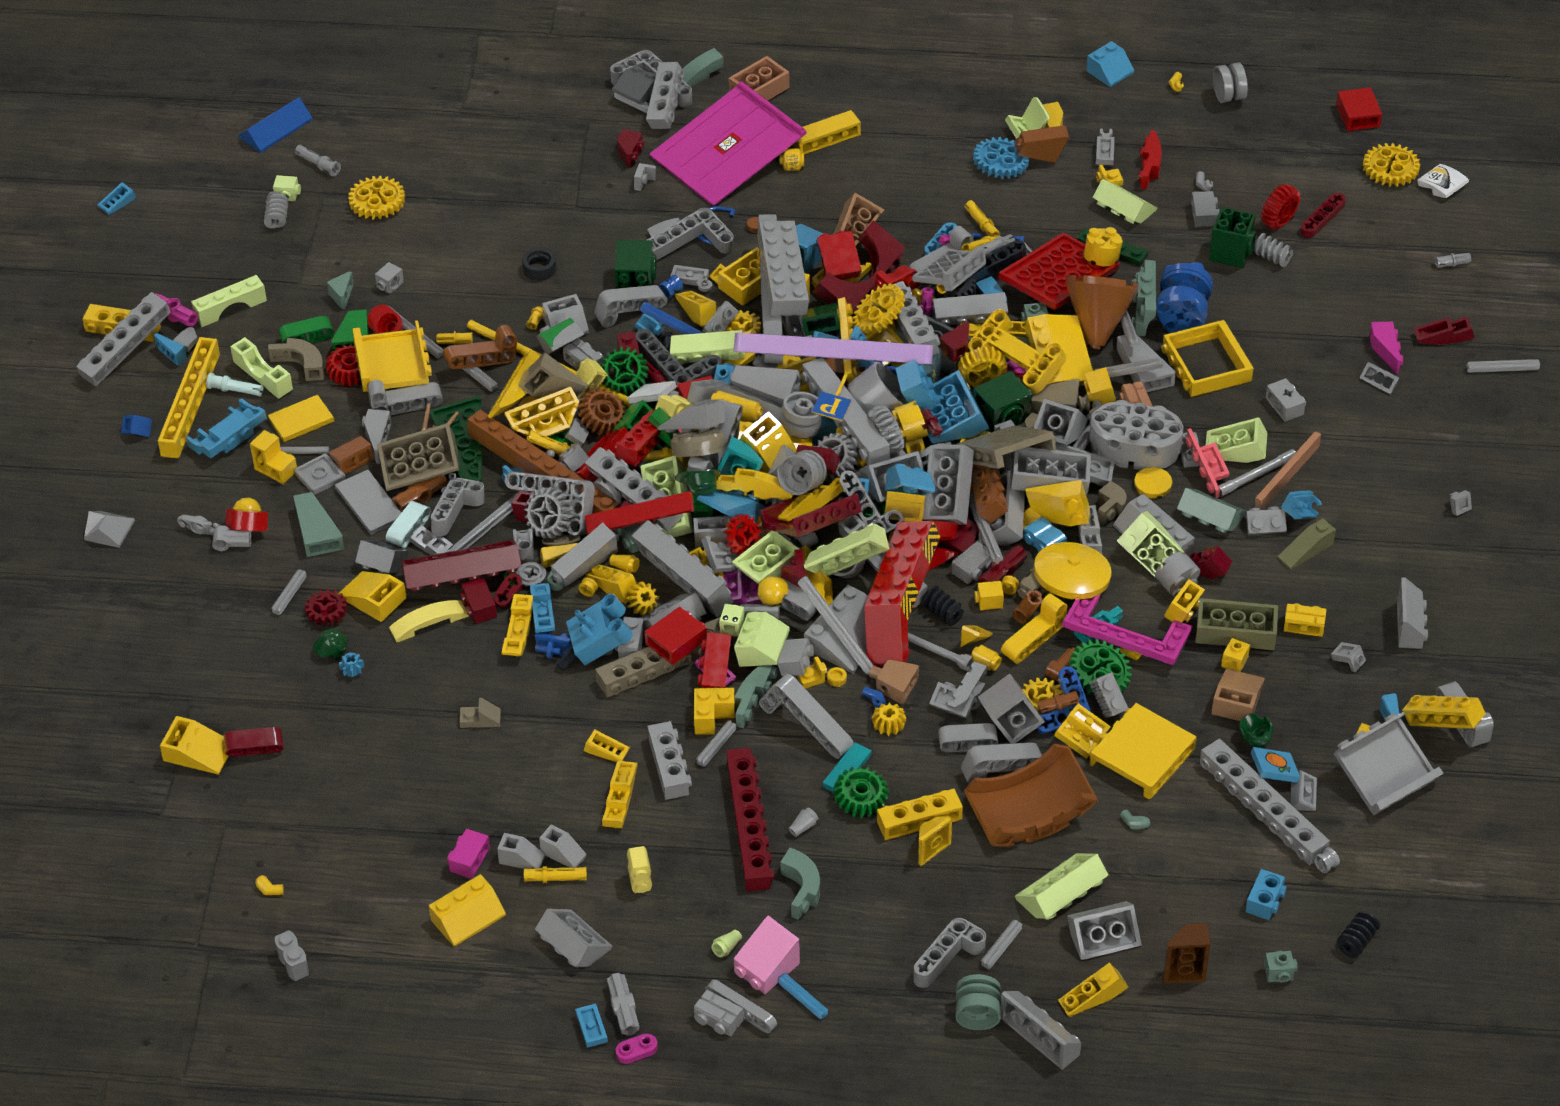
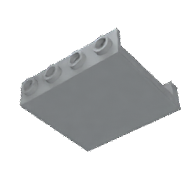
[1333,712,1444,816]

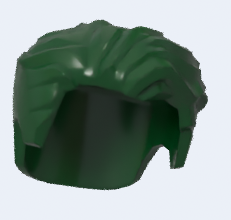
[313,629,348,660]
[1239,713,1274,748]

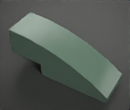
[682,48,724,87]

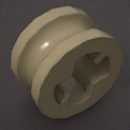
[1077,395,1090,412]

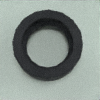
[522,248,556,281]

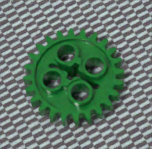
[1068,639,1132,698]

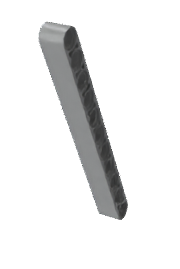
[758,214,783,364]

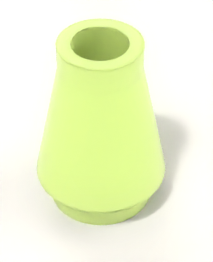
[711,930,742,957]

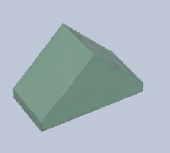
[327,272,354,309]

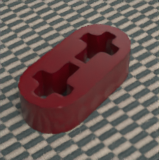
[494,574,523,609]

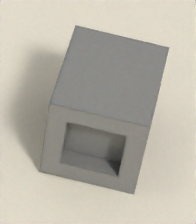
[375,262,404,294]

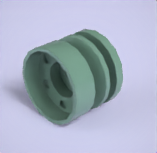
[955,974,1001,1030]

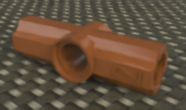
[392,475,448,511]

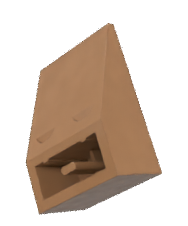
[1212,669,1265,721]

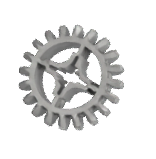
[867,405,904,455]
[814,433,859,484]
[524,487,574,539]

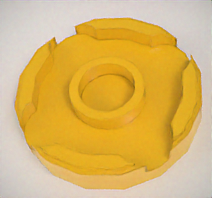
[1134,467,1172,499]

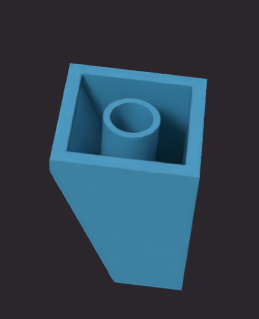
[796,224,823,274]

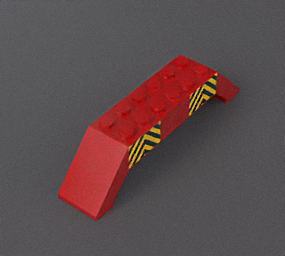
[864,521,958,667]

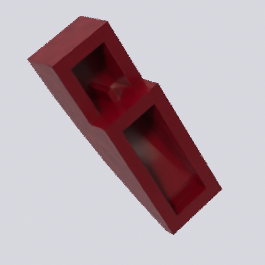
[1414,316,1475,344]

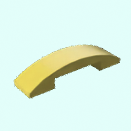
[389,600,468,643]

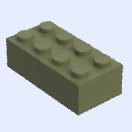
[1196,598,1278,650]

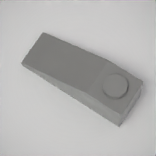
[362,409,392,464]

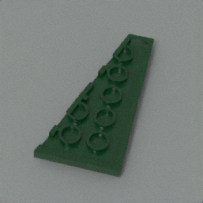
[429,395,482,482]

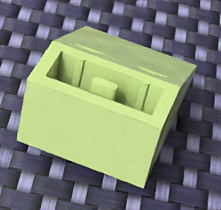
[1117,511,1184,576]

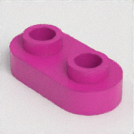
[616,1034,658,1064]

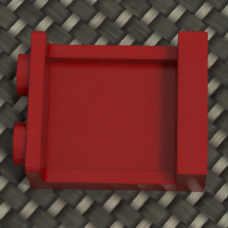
[816,230,862,280]

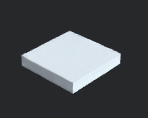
[627,381,677,404]

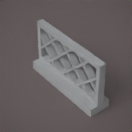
[912,247,986,291]

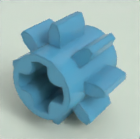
[339,652,364,677]

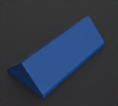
[238,97,313,153]

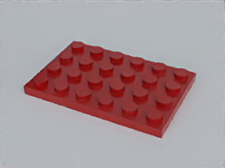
[998,232,1120,310]

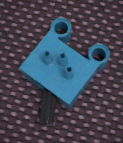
[556,594,633,671]

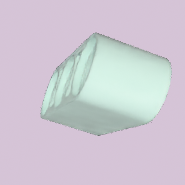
[386,501,431,548]

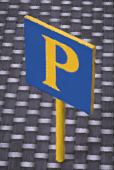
[812,374,851,421]

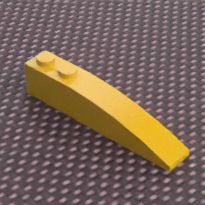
[488,349,540,418]

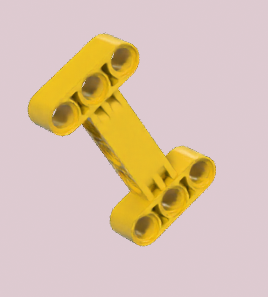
[968,309,1066,394]

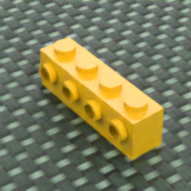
[1402,695,1486,729]

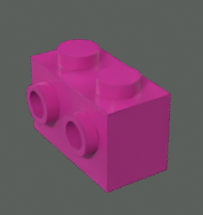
[447,829,490,879]

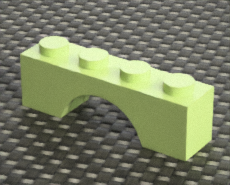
[191,275,267,327]
[231,338,293,399]

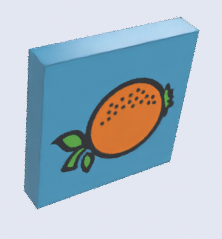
[1251,747,1300,783]

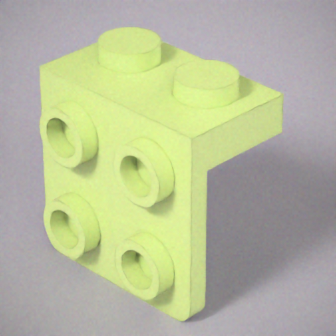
[1005,97,1049,138]

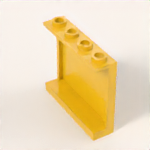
[353,320,432,392]
[1089,703,1196,800]

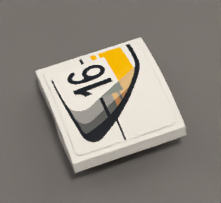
[1417,164,1469,198]

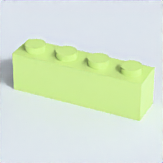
[670,330,745,364]

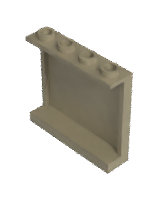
[957,425,1056,469]

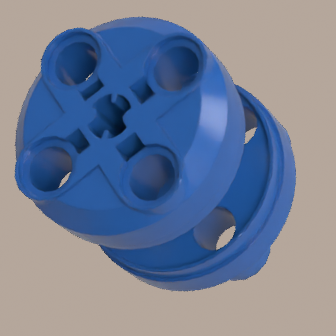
[1155,262,1213,333]

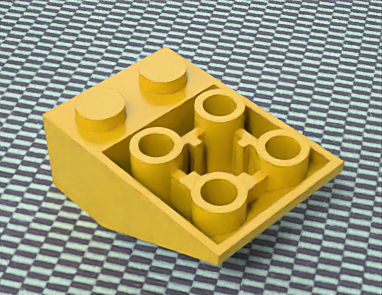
[739,412,797,473]
[337,571,406,622]
[160,716,228,775]

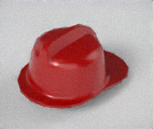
[368,305,404,334]

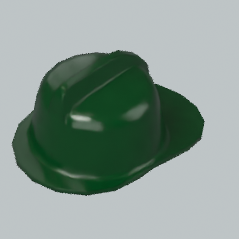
[675,469,721,495]

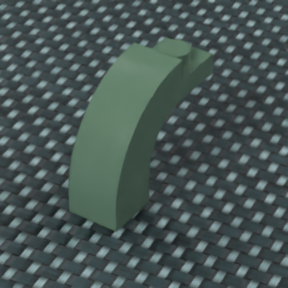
[780,848,820,920]

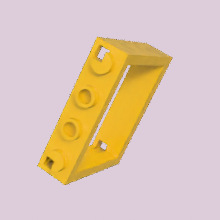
[1161,320,1254,397]

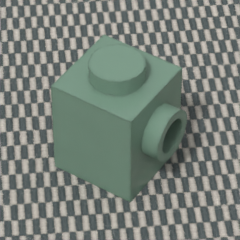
[1021,303,1048,322]

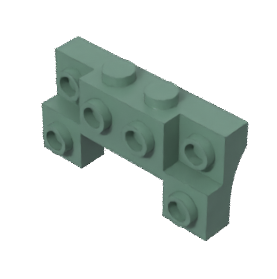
[1131,260,1156,336]

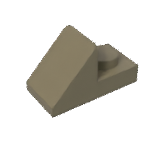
[460,697,501,728]

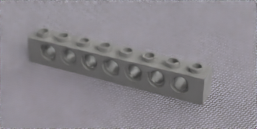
[1200,738,1330,865]

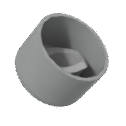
[847,362,908,415]

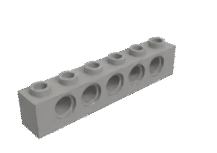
[893,281,940,355]
[76,292,171,387]
[585,447,683,532]

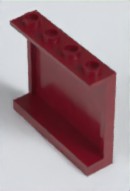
[759,488,862,538]

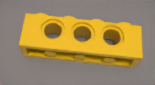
[83,304,161,342]
[877,789,963,840]

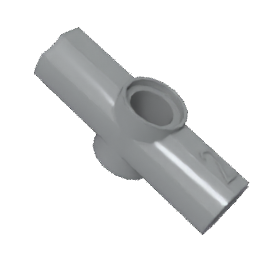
[607,973,640,1036]

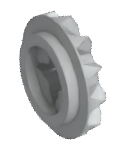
[515,562,546,588]

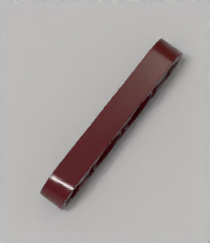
[1300,193,1346,238]

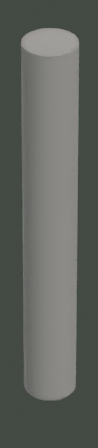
[280,447,329,454]

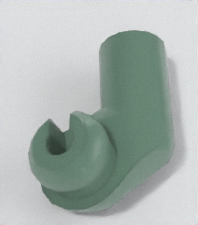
[1120,810,1151,830]

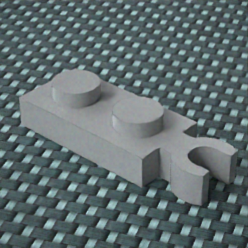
[1096,129,1114,165]

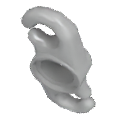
[177,515,220,535]

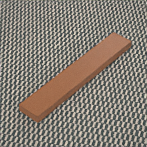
[1254,431,1321,510]

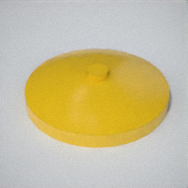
[1033,542,1111,599]

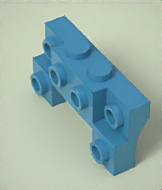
[186,398,267,458]

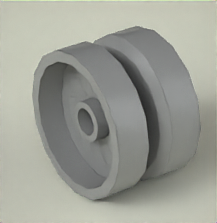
[1213,62,1248,103]
[780,392,822,438]

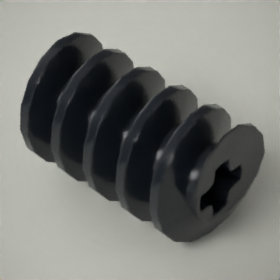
[922,585,964,626]
[1337,911,1381,958]

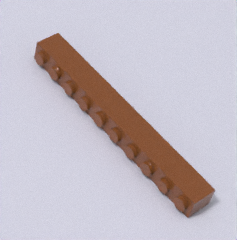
[467,410,620,514]

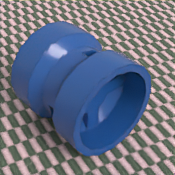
[658,275,683,299]

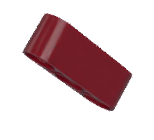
[223,727,284,757]

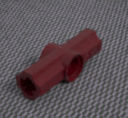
[978,545,1027,583]

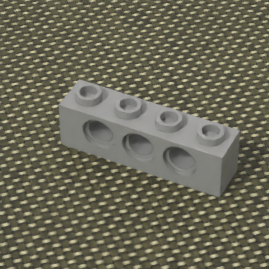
[646,62,684,129]
[647,721,692,800]

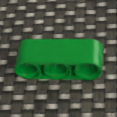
[279,316,334,344]

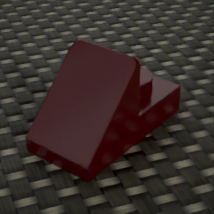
[781,549,807,588]

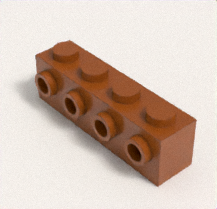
[971,464,1008,524]

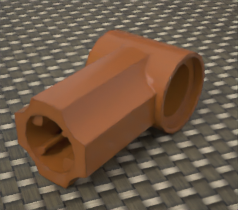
[1012,590,1043,624]
[1045,648,1075,682]

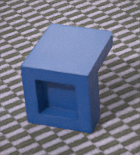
[121,415,152,437]

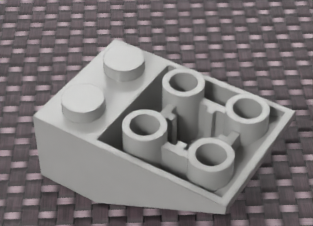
[658,399,725,433]

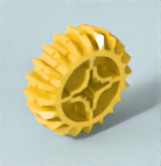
[958,345,1007,388]

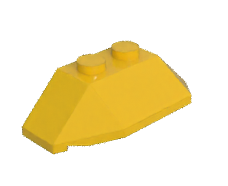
[504,387,579,437]

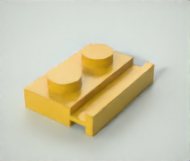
[884,491,925,522]

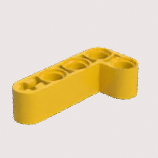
[1001,594,1067,664]

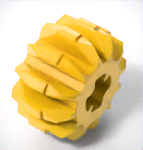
[625,582,659,615]
[872,702,906,736]

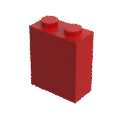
[1336,87,1382,131]
[645,606,707,665]

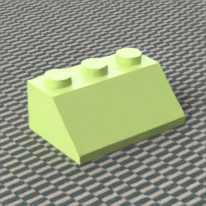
[1093,179,1157,224]
[734,611,790,667]

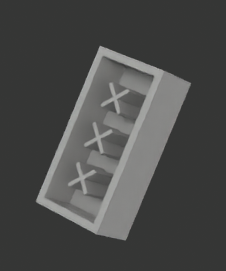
[1011,447,1091,497]

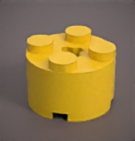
[1084,227,1122,266]
[892,401,928,442]

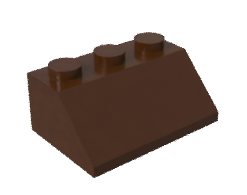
[1163,923,1211,984]

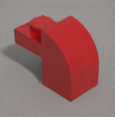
[225,508,268,531]

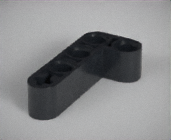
[972,240,1027,282]

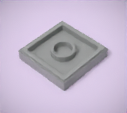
[294,453,346,495]

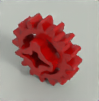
[723,514,762,556]

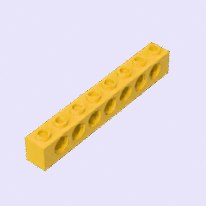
[158,337,220,458]

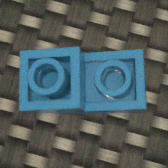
[976,276,1007,301]

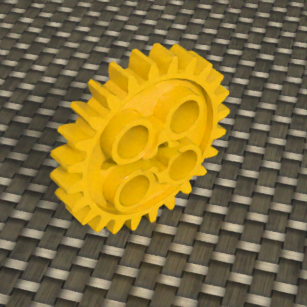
[1363,143,1420,187]
[348,176,405,220]
[853,283,906,335]

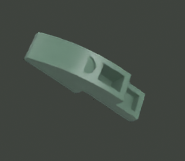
[734,665,778,728]

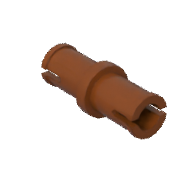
[1037,691,1079,714]

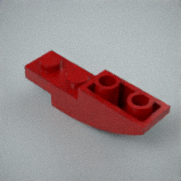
[1138,130,1162,190]

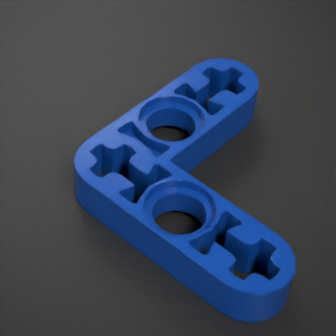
[1035,666,1090,734]

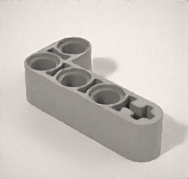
[909,226,973,284]
[594,285,668,328]
[367,380,443,416]
[840,470,904,535]
[431,478,485,537]
[1435,681,1494,747]
[961,743,1042,785]
[914,918,986,988]

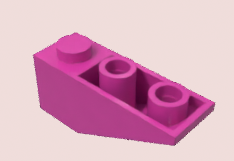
[1369,322,1403,373]

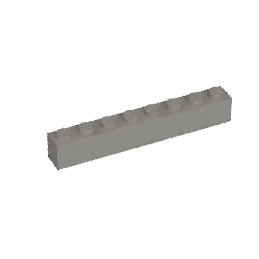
[801,357,890,465]

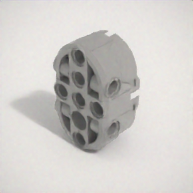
[1089,400,1183,470]

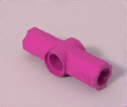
[155,293,199,327]

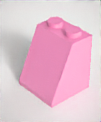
[734,916,800,994]

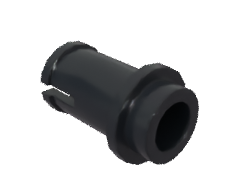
[661,332,674,352]

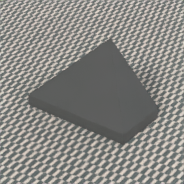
[1360,362,1400,395]

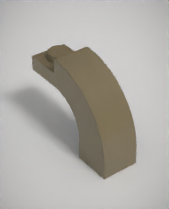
[268,338,324,381]

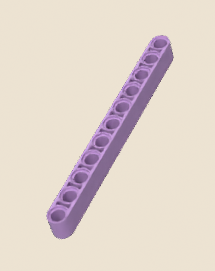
[733,333,933,365]

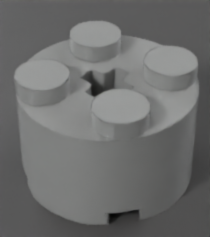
[1155,551,1200,598]

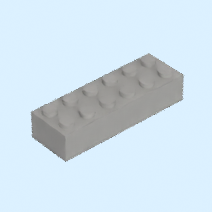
[757,221,809,316]
[632,520,733,617]

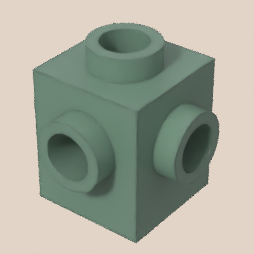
[1264,951,1298,983]

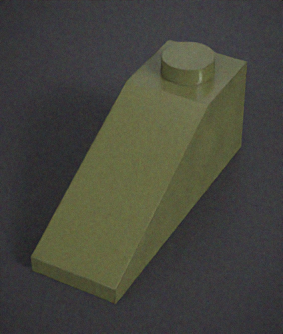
[1277,518,1336,570]

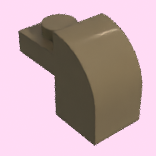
[1098,481,1127,525]

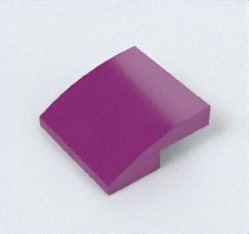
[723,570,763,606]

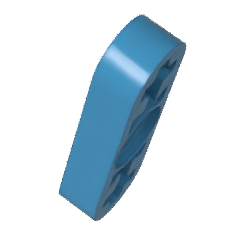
[924,223,957,256]

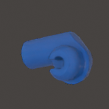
[862,687,886,708]

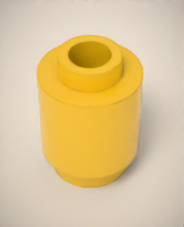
[971,645,1002,671]

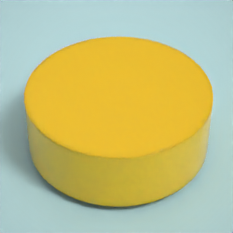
[827,667,847,687]

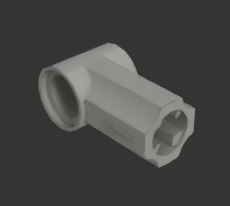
[212,526,252,551]

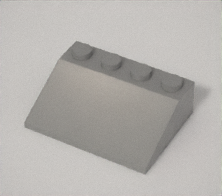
[804,585,868,674]

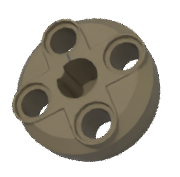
[670,428,726,457]

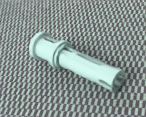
[206,373,263,397]

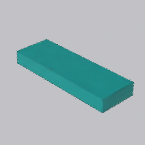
[823,742,872,792]

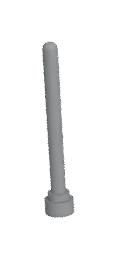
[908,633,973,671]

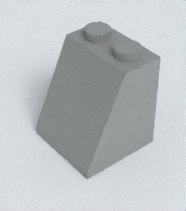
[1034,399,1088,445]
[978,674,1044,744]

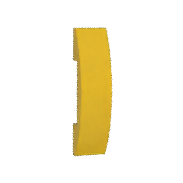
[502,594,533,656]

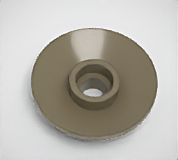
[542,534,580,546]

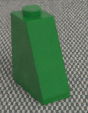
[331,310,369,351]

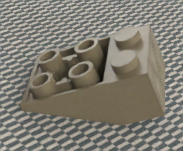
[518,353,588,399]

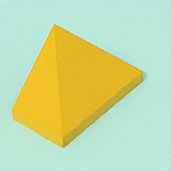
[961,625,993,647]

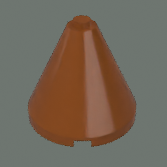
[1066,275,1139,350]

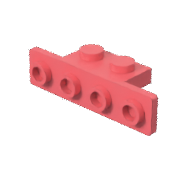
[1185,428,1229,498]

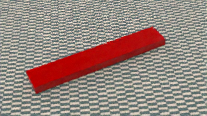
[585,491,694,534]

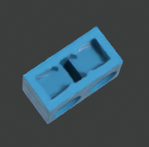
[1246,869,1287,920]

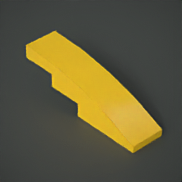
[777,478,850,521]
[800,546,833,605]
[602,761,637,828]

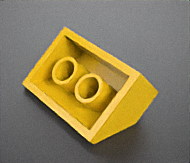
[429,874,506,947]

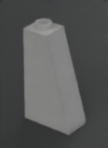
[1116,335,1176,392]
[730,365,802,405]
[551,523,618,587]

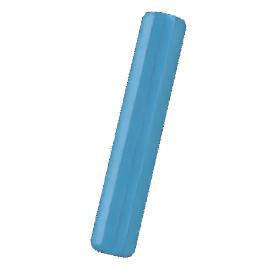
[778,973,828,1019]

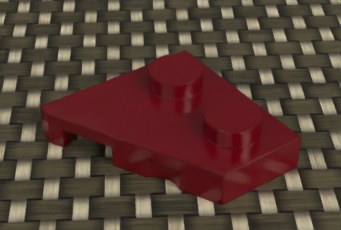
[940,518,979,555]

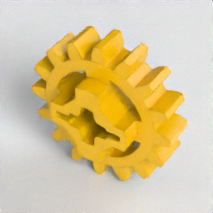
[723,310,761,334]
[1022,678,1063,714]

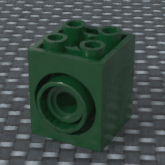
[1209,206,1256,268]
[615,240,657,289]
[974,371,1033,433]

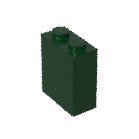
[802,302,841,336]

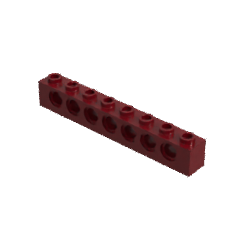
[726,748,774,892]

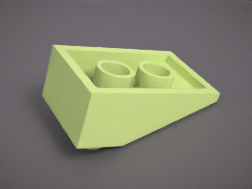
[1206,417,1267,463]
[732,531,799,584]

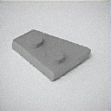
[701,536,739,572]

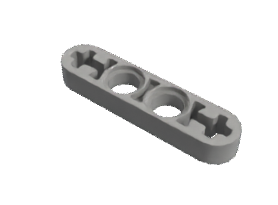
[705,980,777,1033]

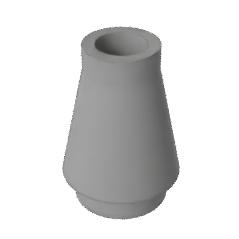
[788,807,818,837]

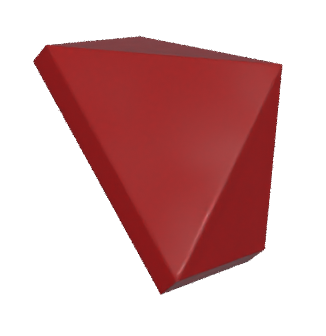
[930,546,959,570]

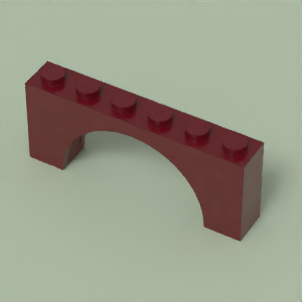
[812,220,906,316]

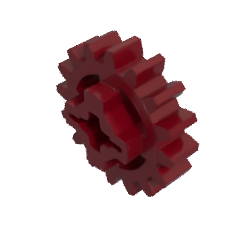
[305,589,348,626]

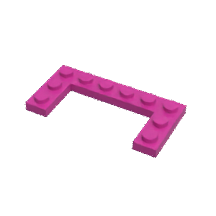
[1062,594,1192,665]

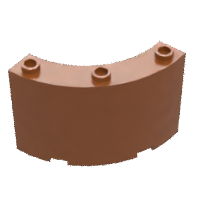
[964,744,1098,847]

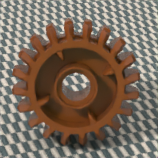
[577,388,626,435]

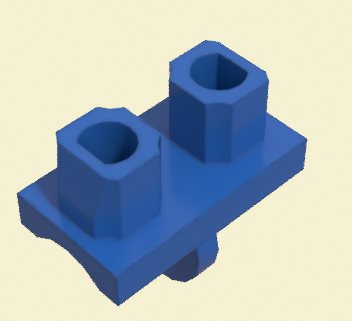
[535,631,571,659]

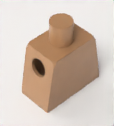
[869,660,919,705]

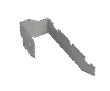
[948,661,987,708]

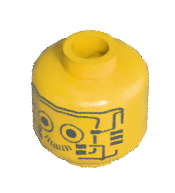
[780,148,804,171]

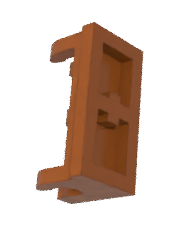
[329,436,375,474]

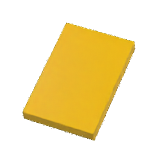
[268,395,334,442]

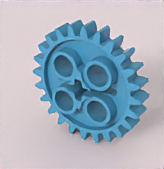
[973,137,1029,179]

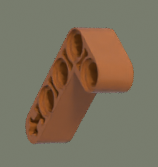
[443,325,517,369]

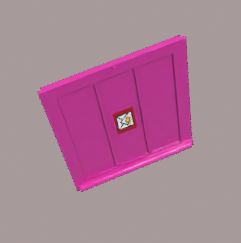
[649,81,807,206]

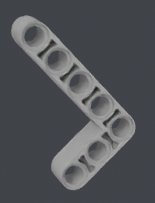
[610,50,692,108]
[647,208,734,261]
[687,379,783,423]
[687,401,743,471]
[505,472,595,535]
[759,674,854,759]

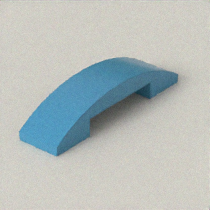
[530,583,555,633]

